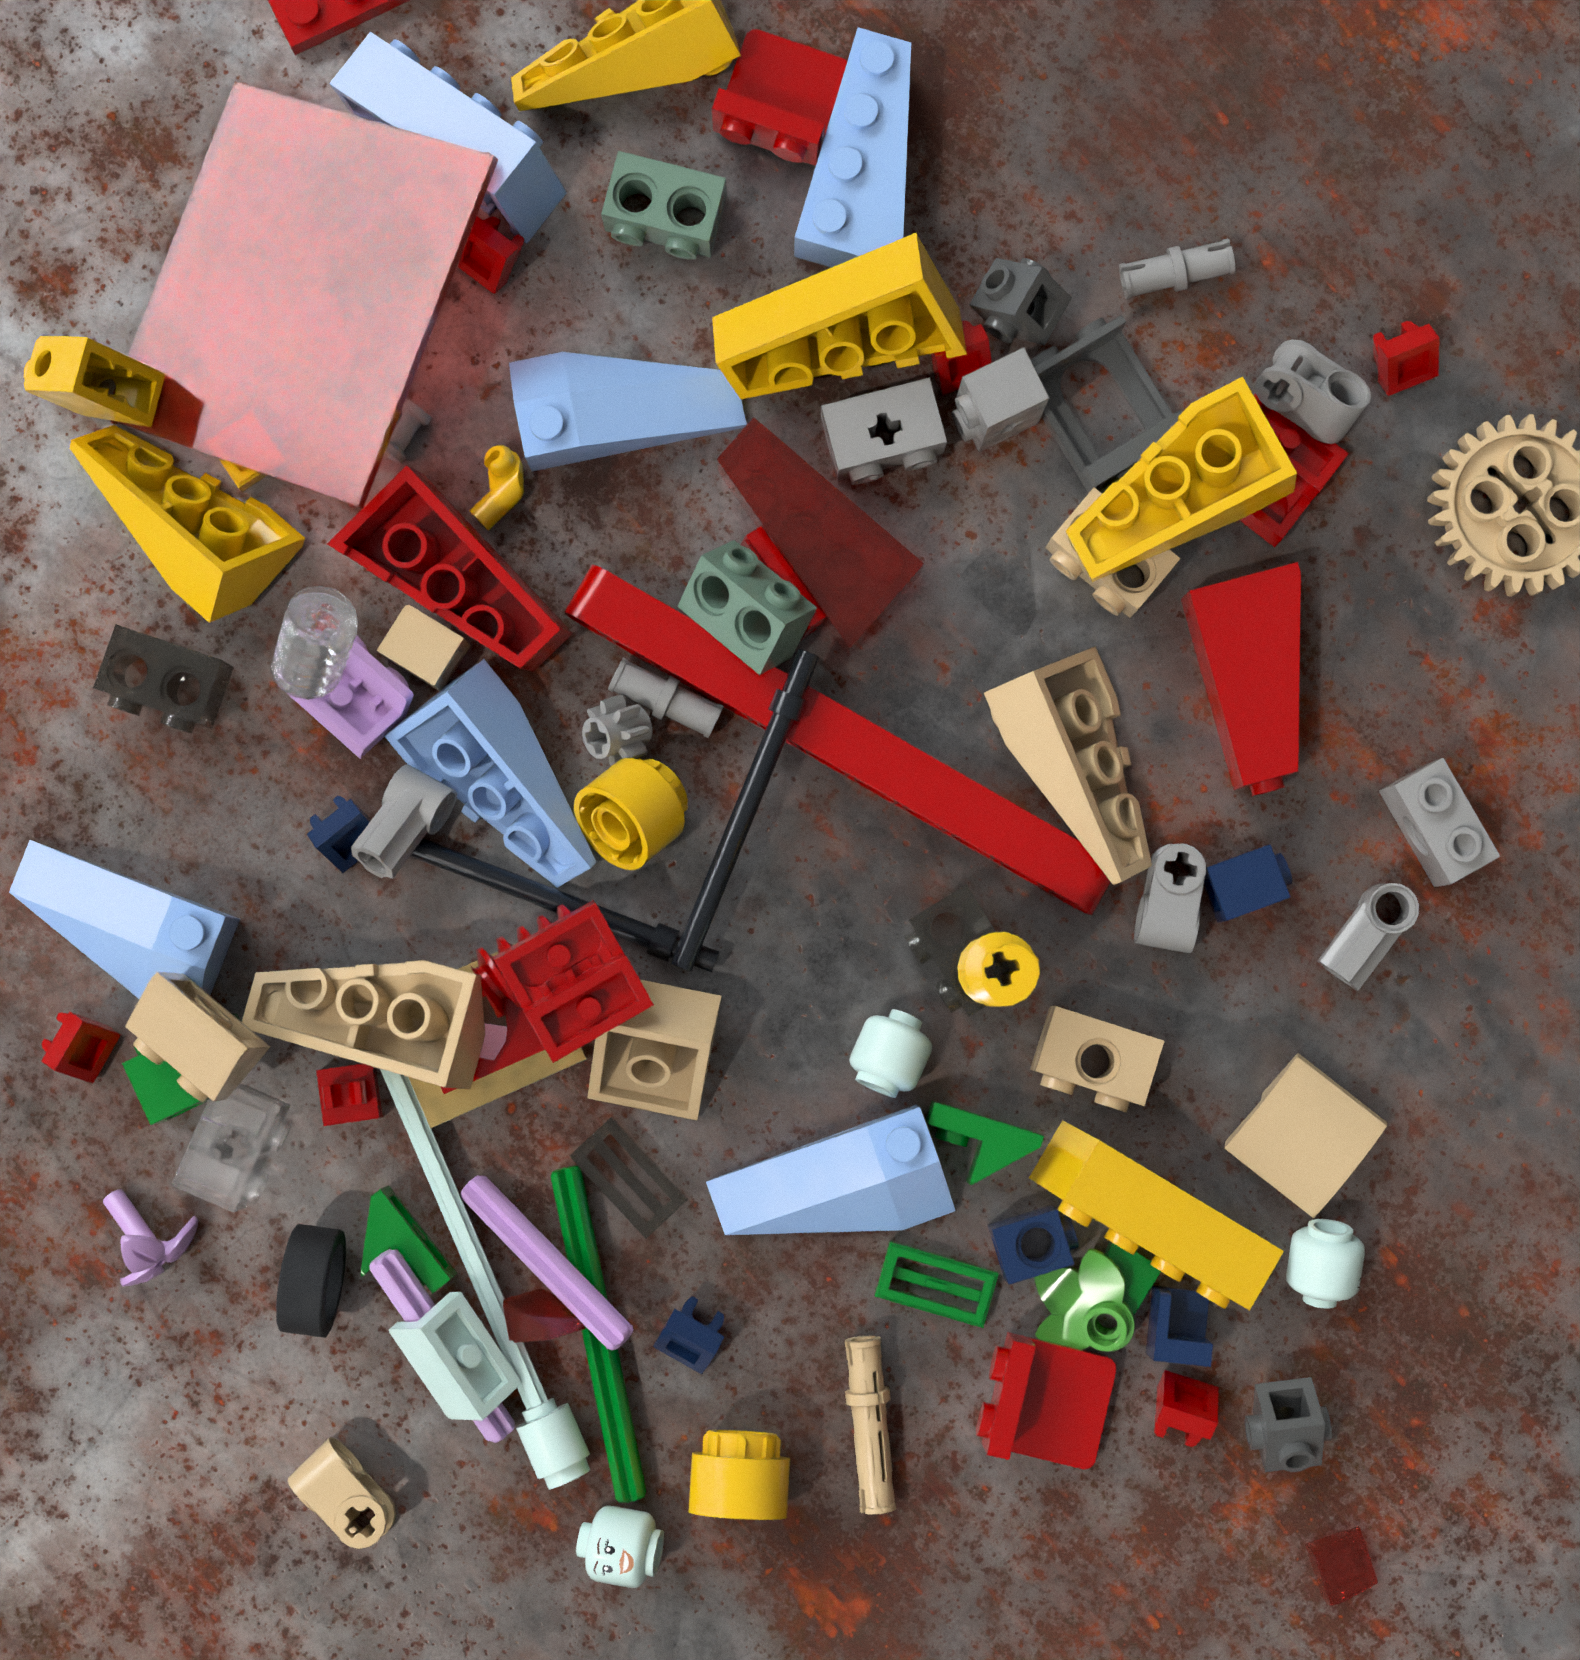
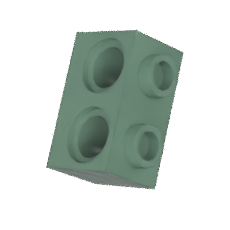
[601,151,727,260]
[677,540,817,675]

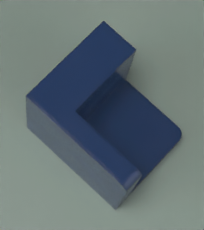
[1146,1285,1213,1367]

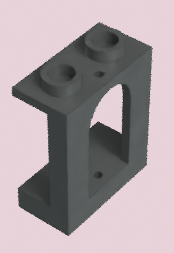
[1031,315,1182,493]

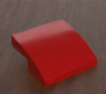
[1240,393,1349,547]
[493,900,654,1063]

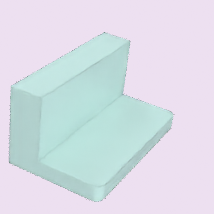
[389,1292,522,1421]

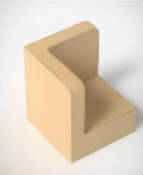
[377,605,471,691]

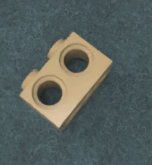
[1046,487,1181,618]

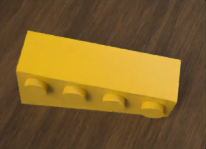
[712,233,967,399]
[1029,1120,1284,1311]

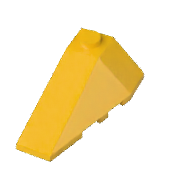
[511,0,741,112]
[1066,376,1297,582]
[69,425,305,623]

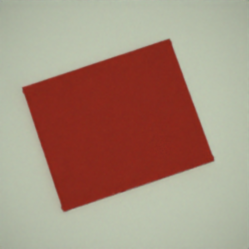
[109,81,499,509]

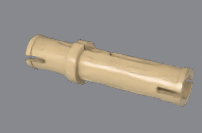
[845,1336,896,1514]

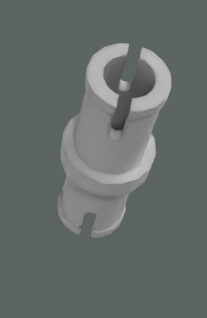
[1119,238,1236,299]
[608,657,724,738]

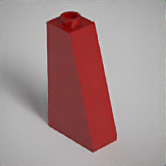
[1181,562,1301,796]

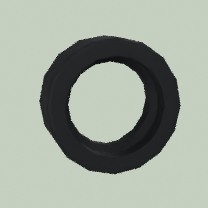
[276,1224,346,1338]

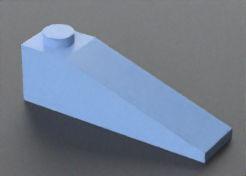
[509,352,747,471]
[384,659,596,888]
[9,840,240,999]
[706,1104,956,1235]

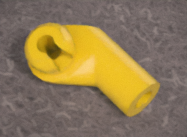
[469,445,524,531]

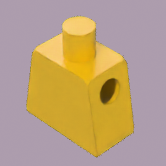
[24,336,166,427]

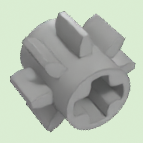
[582,695,652,766]

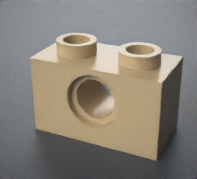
[1030,1006,1164,1112]

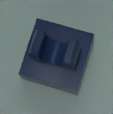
[306,796,371,873]
[653,1297,724,1375]

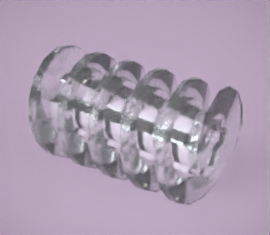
[271,586,359,700]

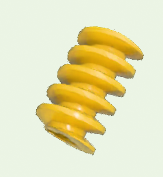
[957,932,1040,1007]

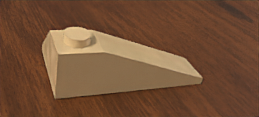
[242,960,485,1089]

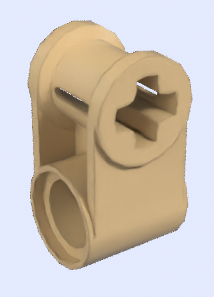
[287,1437,396,1549]

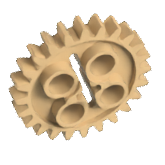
[1427,414,1580,597]

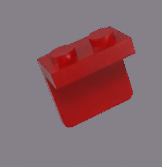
[711,29,847,166]
[976,1332,1116,1469]

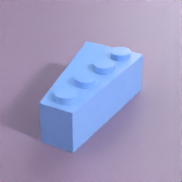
[794,27,911,268]
[329,32,567,244]

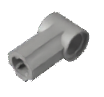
[351,764,457,879]
[1317,883,1419,991]

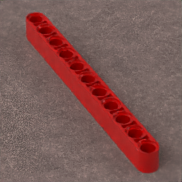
[564,564,1111,916]

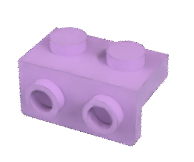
[278,621,414,759]

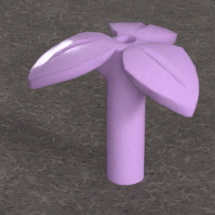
[103,1189,198,1287]

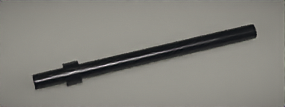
[671,649,820,971]
[409,838,720,973]

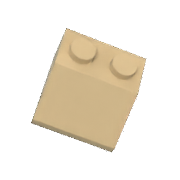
[125,972,270,1102]
[587,980,721,1120]

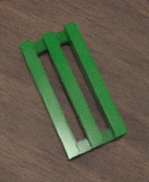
[874,1240,999,1328]

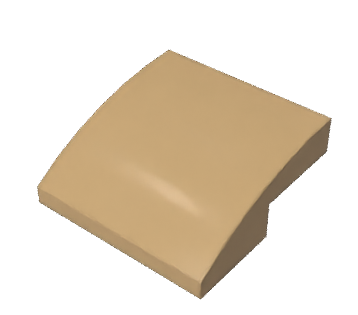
[1224,1053,1387,1218]

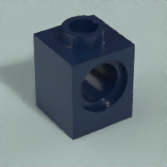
[1203,844,1292,923]
[987,1205,1079,1285]

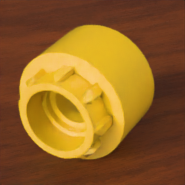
[574,758,688,870]
[688,1430,790,1520]

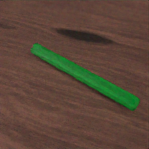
[550,1165,646,1503]

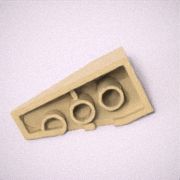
[984,646,1152,885]

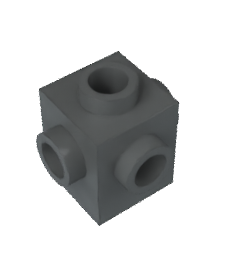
[969,258,1072,345]
[1244,1377,1332,1472]

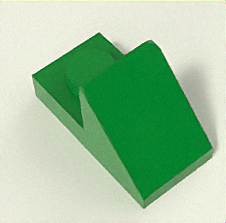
[925,1100,1044,1185]
[361,1185,458,1294]

